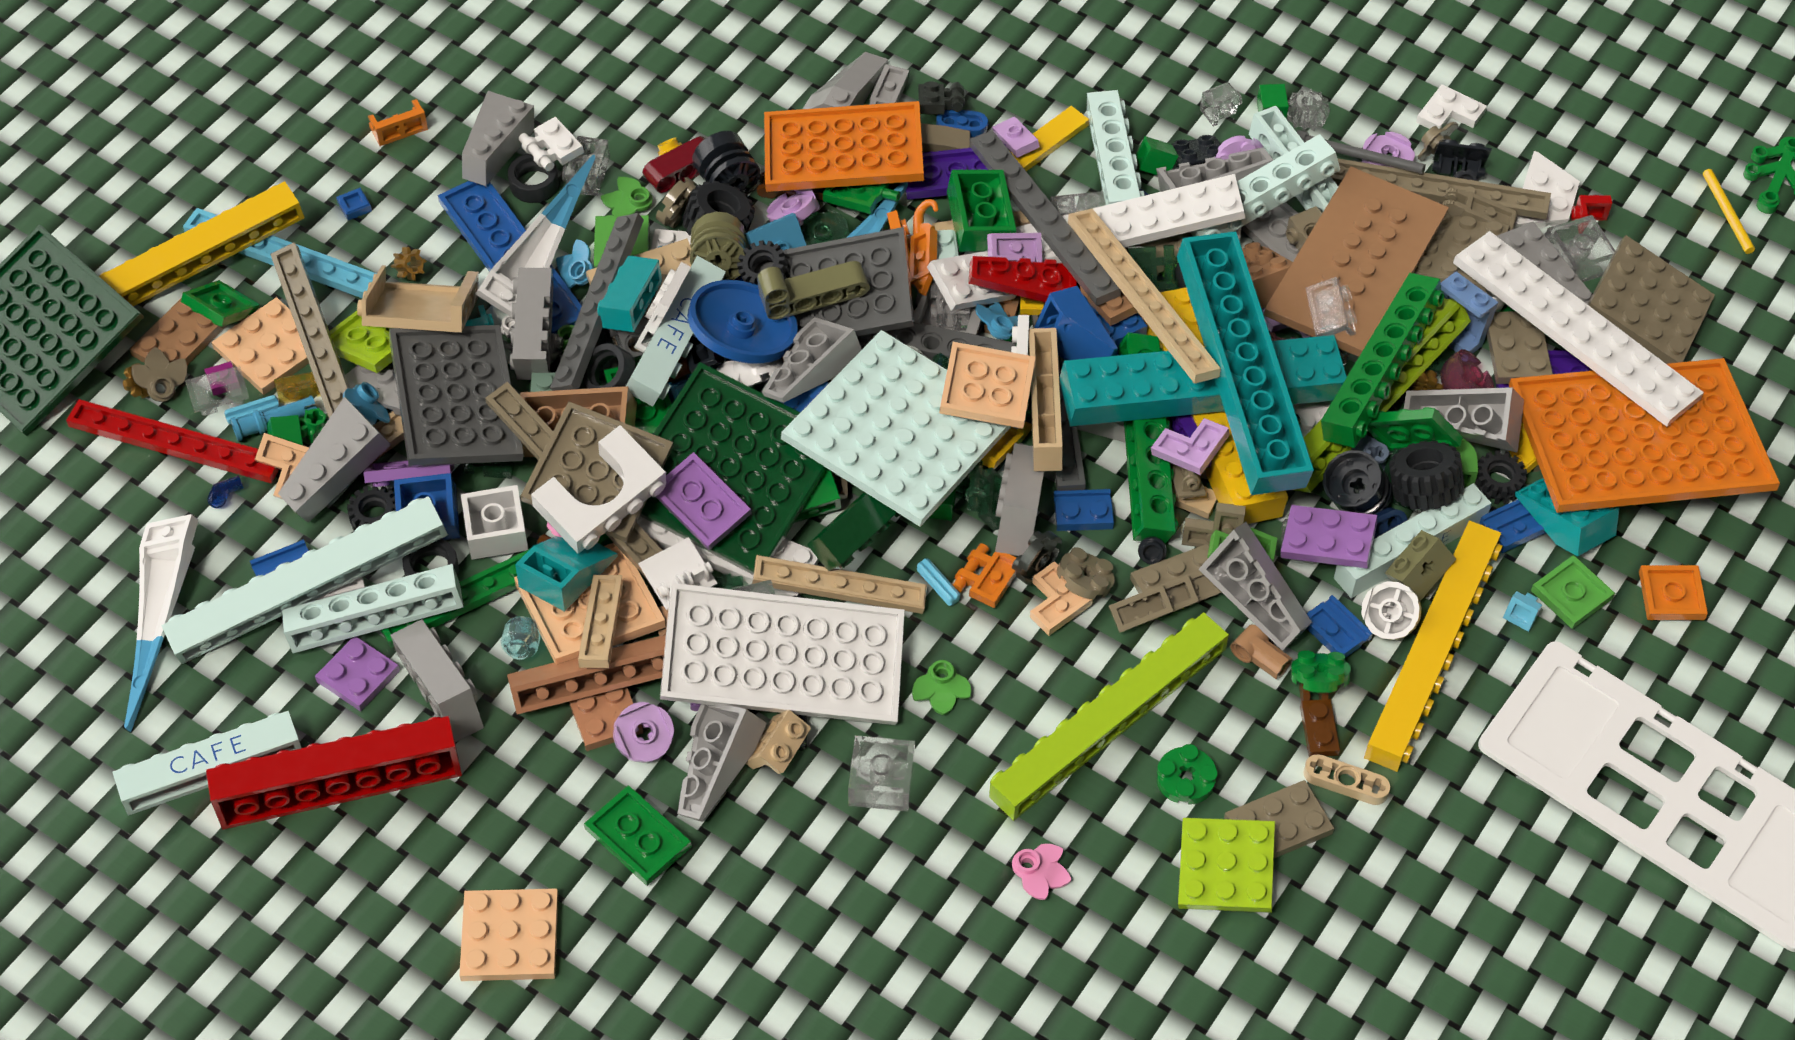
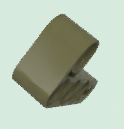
[757,261,870,320]

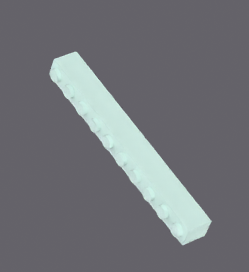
[161,496,448,664]

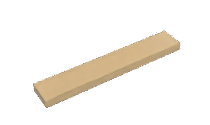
[752,555,927,614]

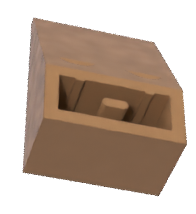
[1242,242,1293,309]

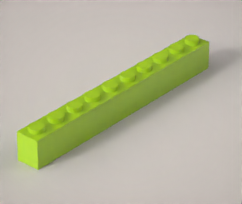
[1292,299,1471,492]
[989,612,1229,821]

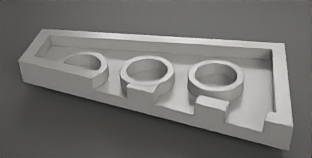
[345,365,401,416]

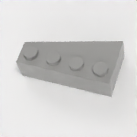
[462,91,534,186]
[1156,147,1273,192]
[510,268,554,380]
[1404,387,1524,453]
[278,397,391,523]
[1199,522,1312,651]
[391,619,484,742]

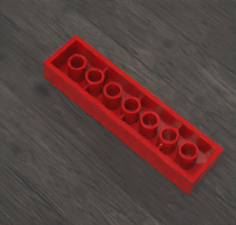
[206,716,462,830]

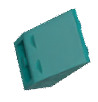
[1515,478,1619,556]
[515,536,618,612]

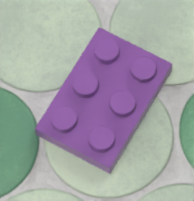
[656,452,752,550]
[364,460,454,487]
[1281,505,1377,569]

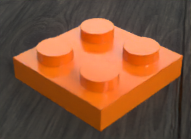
[1639,565,1708,620]

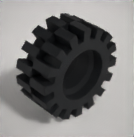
[737,240,790,285]
[1475,450,1527,505]
[347,485,396,532]

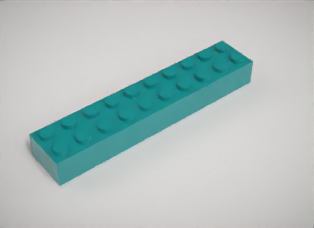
[1177,231,1314,495]
[1059,335,1347,426]

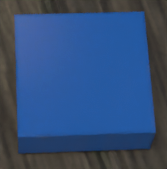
[336,188,372,221]

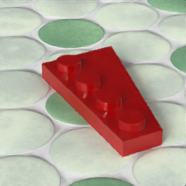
[968,256,1076,302]

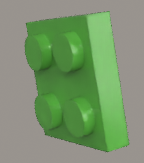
[1531,555,1615,629]

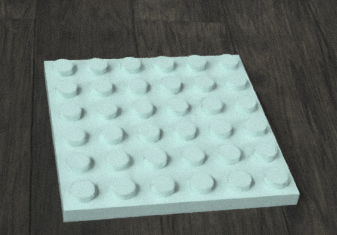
[781,330,1011,527]

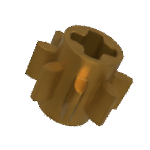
[391,247,427,280]

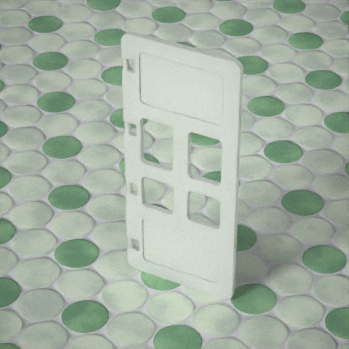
[1478,641,1795,952]

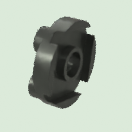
[1012,531,1062,585]

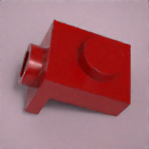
[1571,195,1612,231]

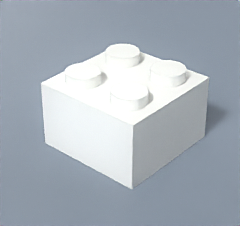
[461,485,528,560]

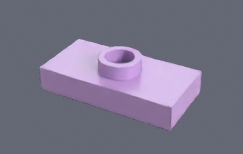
[992,116,1040,157]

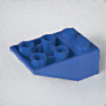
[1034,286,1118,360]

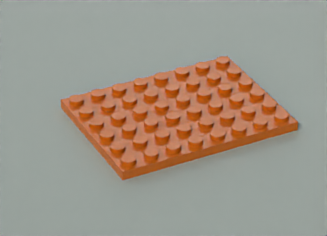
[1509,358,1780,513]

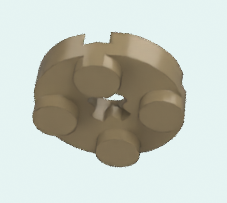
[656,177,697,229]
[1057,547,1115,599]

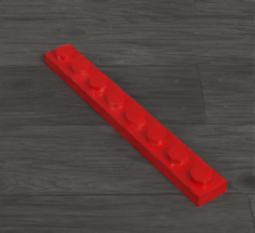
[66,399,279,484]

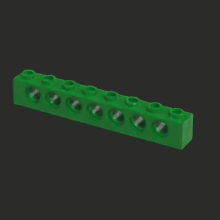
[1321,273,1444,448]
[1118,332,1178,544]

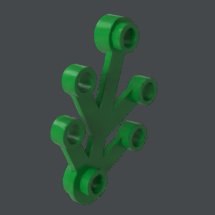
[1743,137,1795,214]

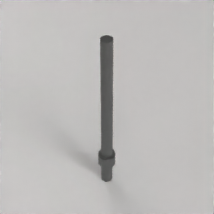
[1297,130,1426,174]

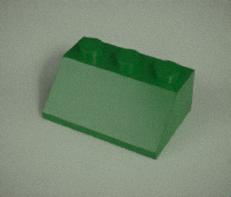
[947,170,1016,252]

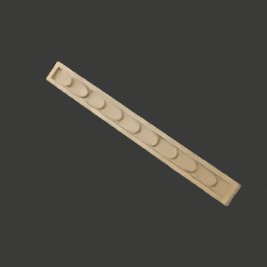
[1068,208,1221,384]

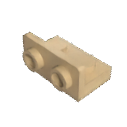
[745,710,811,774]

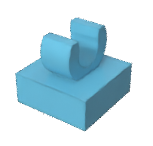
[1503,591,1542,632]

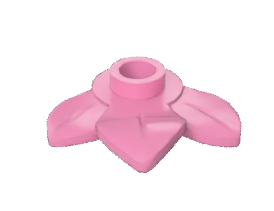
[1012,844,1071,900]

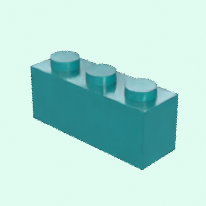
[597,256,662,332]

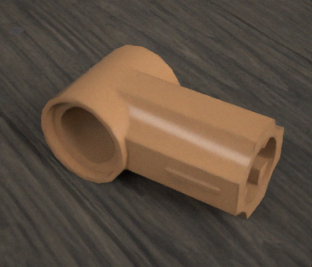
[1230,624,1293,679]

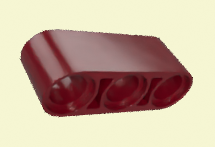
[642,136,706,193]

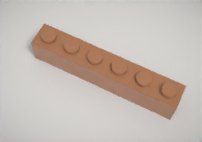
[507,635,666,714]

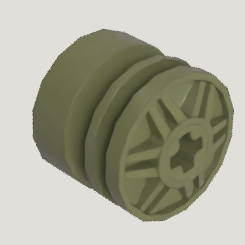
[690,212,747,280]

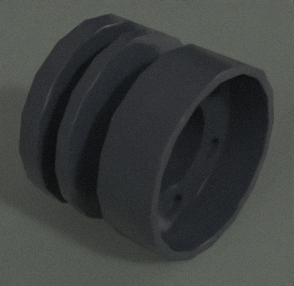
[692,131,761,194]
[1323,450,1393,515]

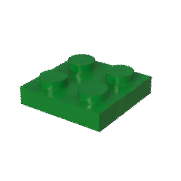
[181,280,260,327]

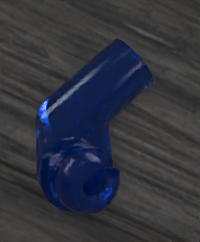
[207,475,243,509]

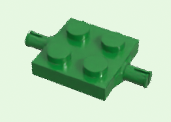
[823,183,901,214]

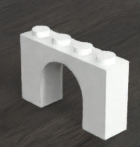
[531,425,666,553]

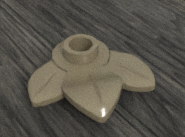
[1418,122,1458,161]
[132,347,187,402]

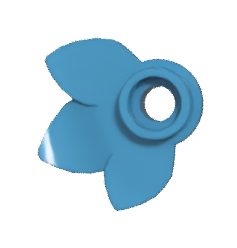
[556,239,594,289]
[975,303,1018,340]
[343,382,390,425]

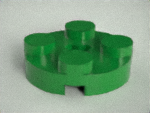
[1291,650,1351,693]
[1157,744,1217,805]

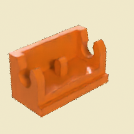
[368,99,428,146]

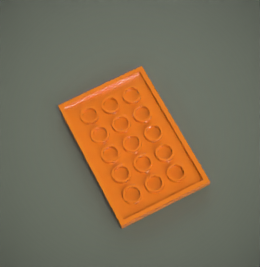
[764,101,924,192]

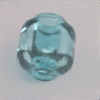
[501,616,541,660]

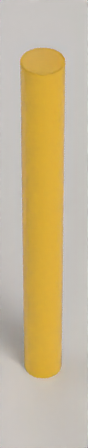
[1703,169,1755,254]

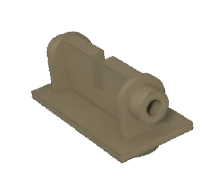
[1170,463,1206,498]

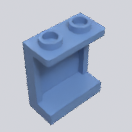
[1441,271,1498,359]

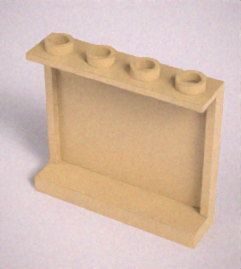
[357,265,479,333]

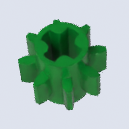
[299,408,329,443]

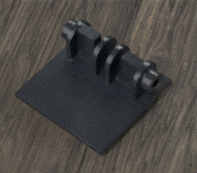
[1171,135,1221,169]
[1432,139,1492,180]

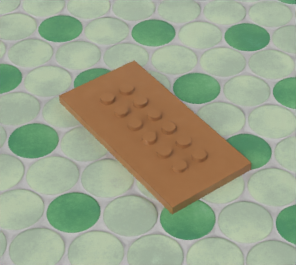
[1263,167,1449,357]

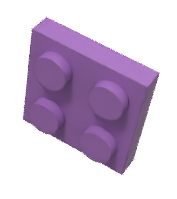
[315,636,400,712]

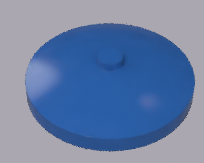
[687,280,798,364]

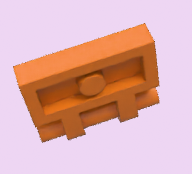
[953,543,1016,608]

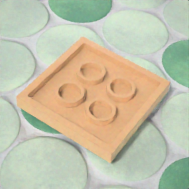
[212,297,309,395]
[939,342,1035,429]
[459,889,558,981]

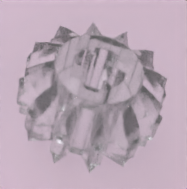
[1287,88,1330,131]

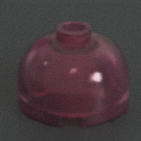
[1440,349,1494,390]

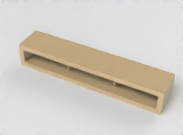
[1029,328,1062,471]

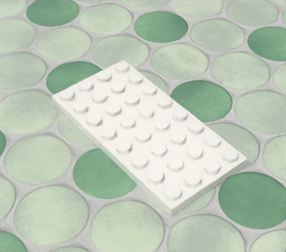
[660,583,904,725]

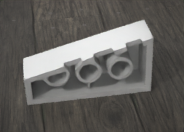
[995,443,1044,556]

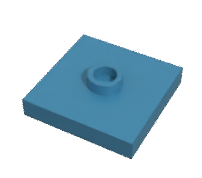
[745,213,806,250]

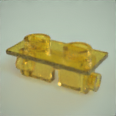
[274,372,321,404]

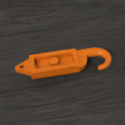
[910,199,939,296]

